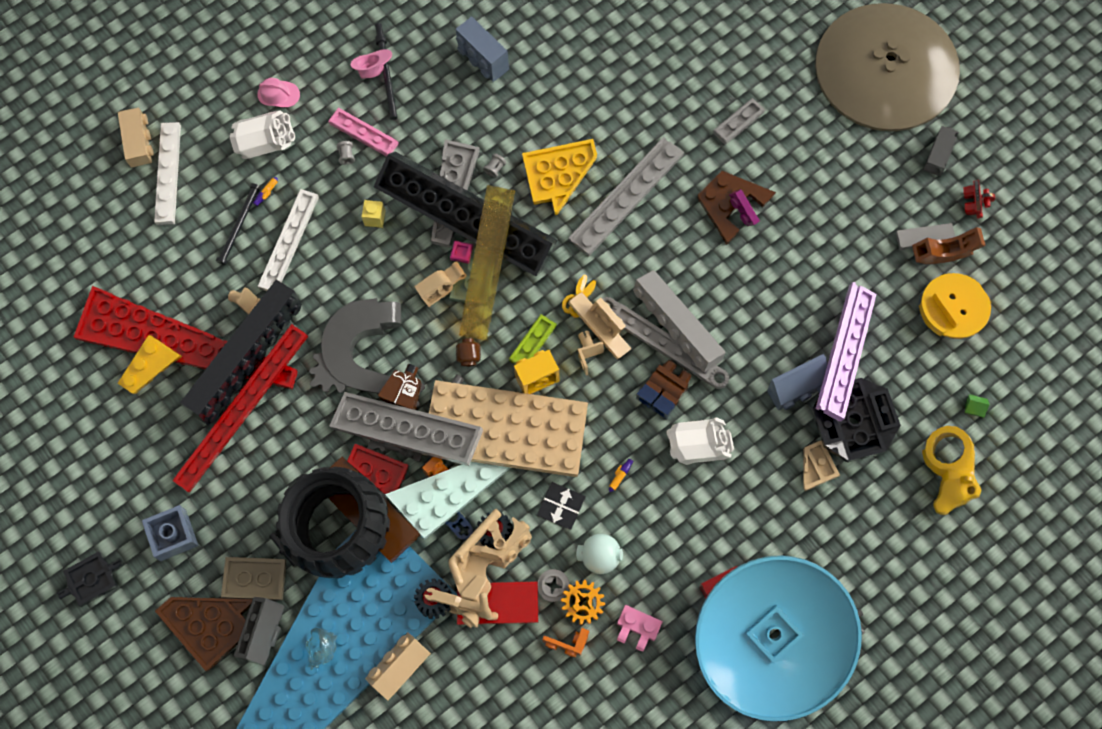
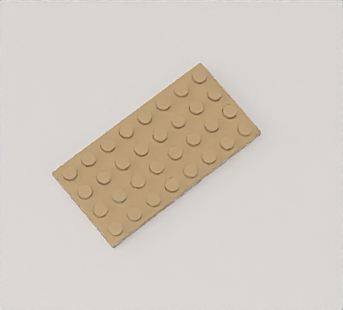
[422,380,588,477]

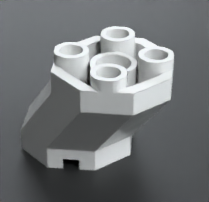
[230,111,295,159]
[667,417,734,465]

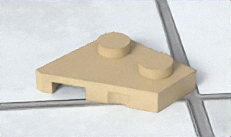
[803,441,840,491]

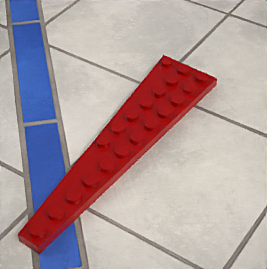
[74,286,298,389]

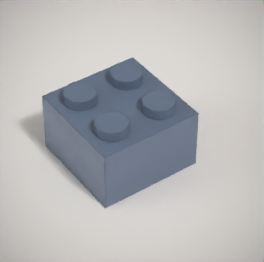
[142,505,198,561]

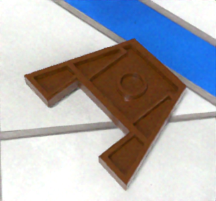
[697,171,776,245]

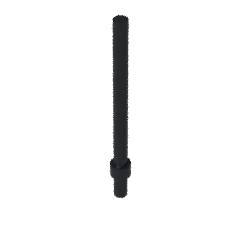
[375,23,398,120]

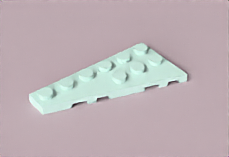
[385,462,511,540]

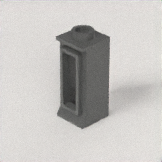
[923,126,959,177]

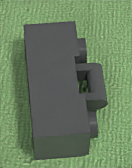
[234,597,284,665]

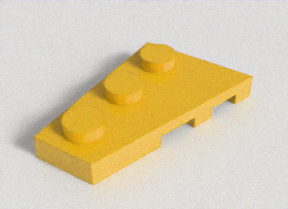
[117,335,182,394]

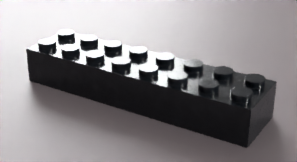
[180,279,302,426]

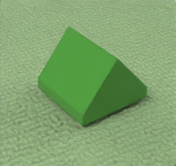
[965,394,990,418]

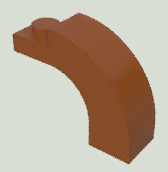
[912,227,986,264]

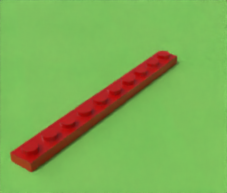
[172,324,308,493]

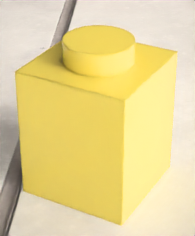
[362,200,386,228]

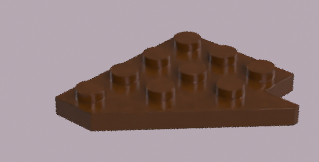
[155,597,253,672]

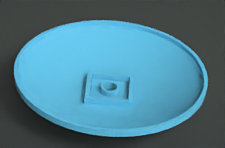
[695,556,862,721]

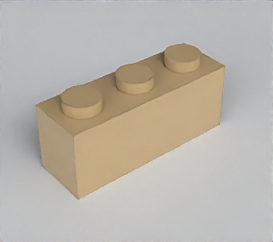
[118,107,154,168]
[365,632,431,700]

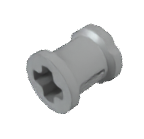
[336,141,355,165]
[483,153,507,178]

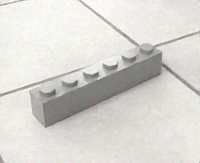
[633,270,726,372]

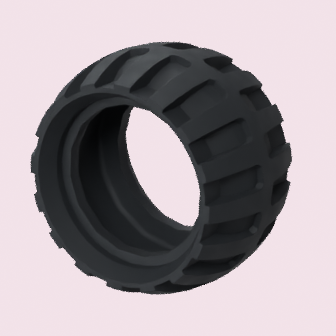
[276,467,390,578]

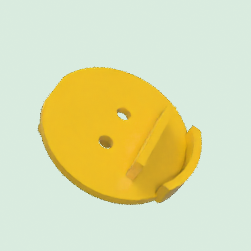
[919,273,991,339]

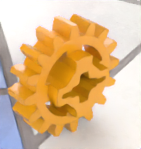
[561,580,605,625]

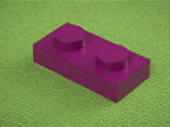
[729,189,760,226]

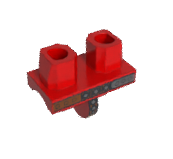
[963,180,995,219]

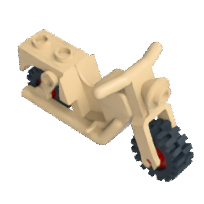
[414,509,532,628]

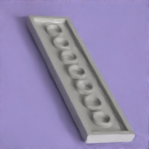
[329,392,483,466]

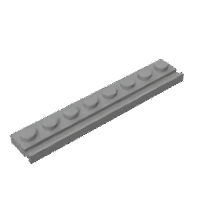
[568,137,684,257]

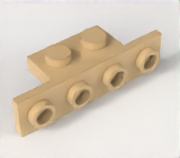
[568,292,631,359]

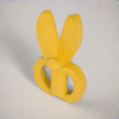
[562,274,596,318]

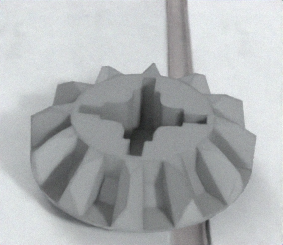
[538,569,569,602]

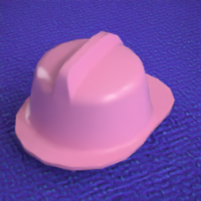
[351,49,392,79]
[258,78,300,107]

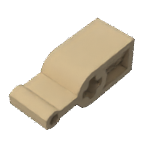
[414,262,467,307]

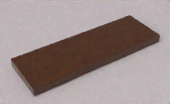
[328,456,420,563]

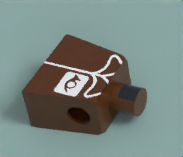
[378,364,422,410]

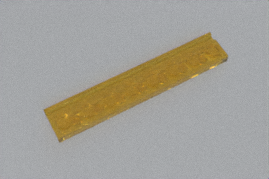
[459,185,515,341]

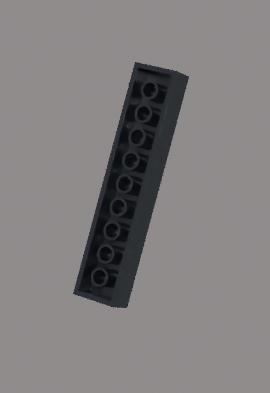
[373,151,558,276]

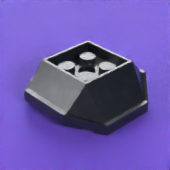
[811,378,901,463]

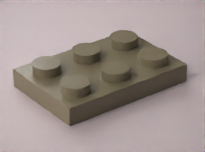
[221,557,287,601]

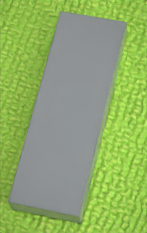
[713,98,765,145]
[896,223,955,250]

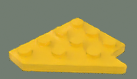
[522,139,597,215]

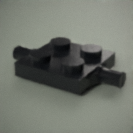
[57,551,124,607]

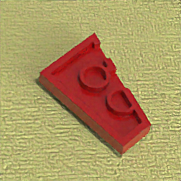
[347,444,409,494]

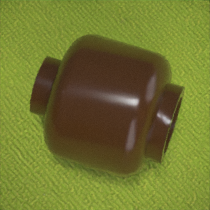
[456,338,481,367]

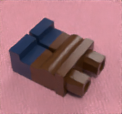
[636,360,692,420]

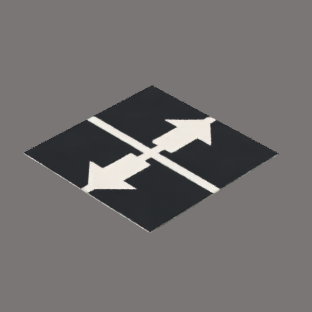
[537,482,586,530]

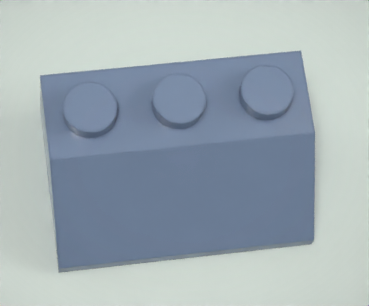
[767,354,828,411]

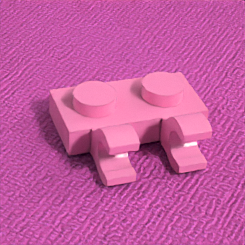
[617,605,663,652]

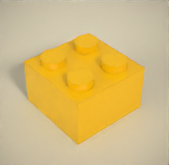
[514,350,560,394]

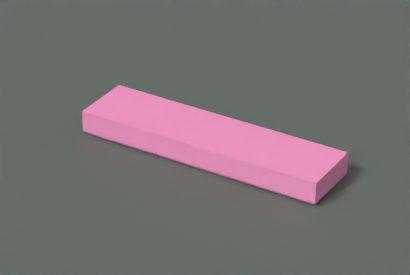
[328,108,398,157]

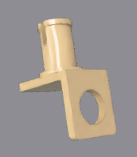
[228,287,260,315]
[578,331,604,375]

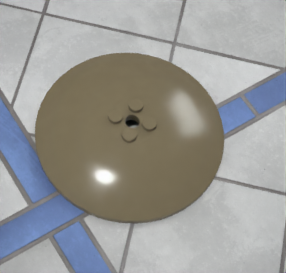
[815,3,960,131]

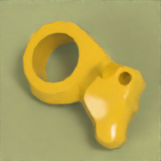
[922,426,981,515]

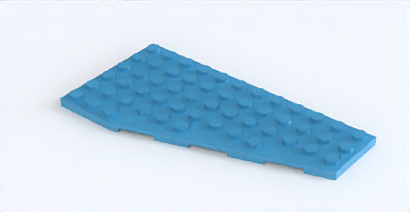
[236,530,457,729]

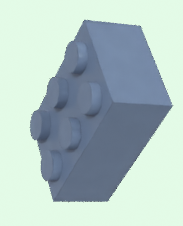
[456,16,509,82]

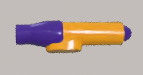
[253,177,278,207]
[609,458,634,492]

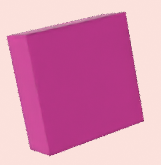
[450,241,473,264]

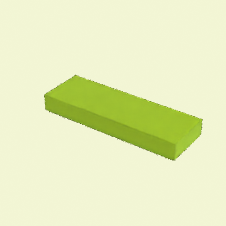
[509,314,557,365]

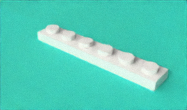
[154,122,181,225]
[258,189,319,291]

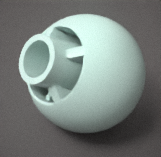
[576,534,623,574]

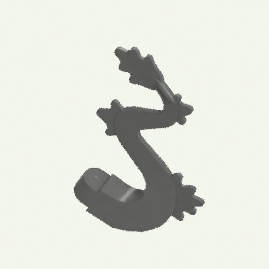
[309,298,433,462]

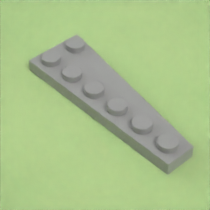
[431,139,480,248]

